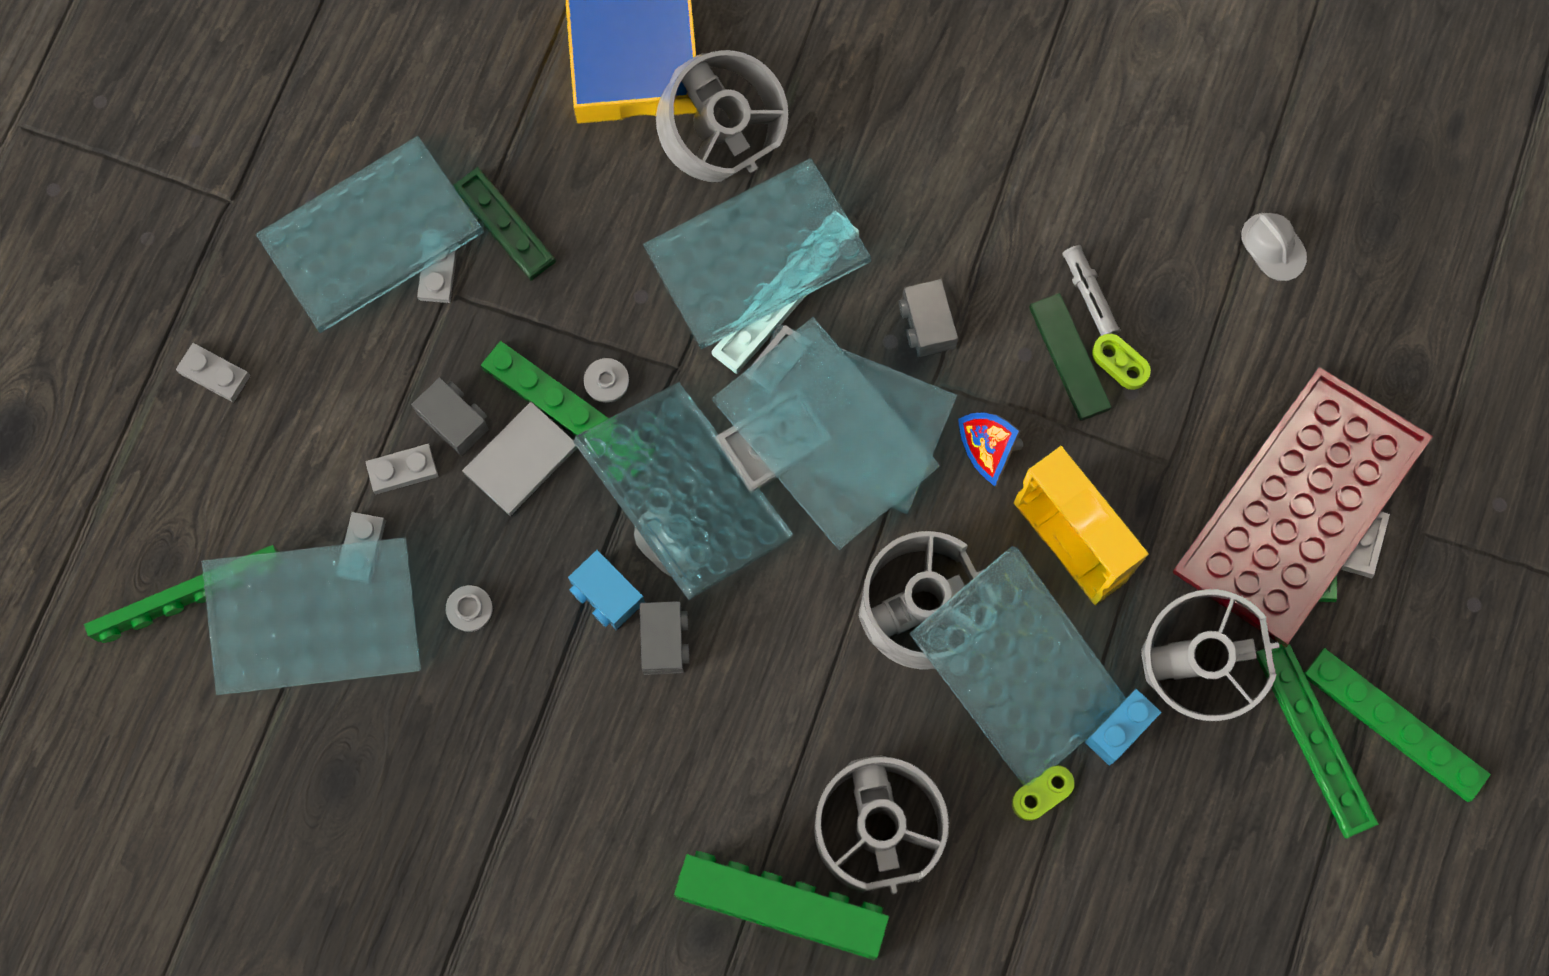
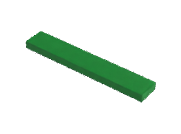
[1256,642,1378,839]

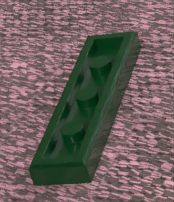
[453,167,556,281]
[1029,293,1111,421]

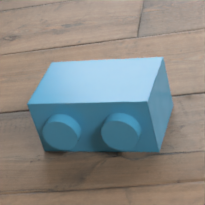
[568,550,645,630]
[1085,689,1161,766]

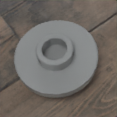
[584,358,629,403]
[446,585,493,632]

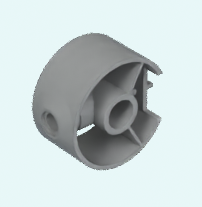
[656,50,788,182]
[858,531,993,669]
[1141,589,1279,721]
[814,755,949,895]

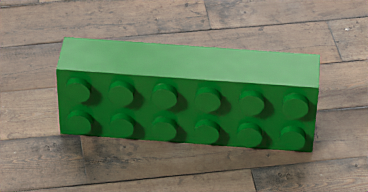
[674,851,889,960]

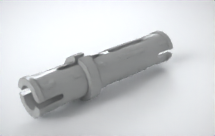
[1062,245,1121,336]

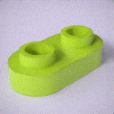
[1092,334,1151,390]
[1012,766,1074,821]

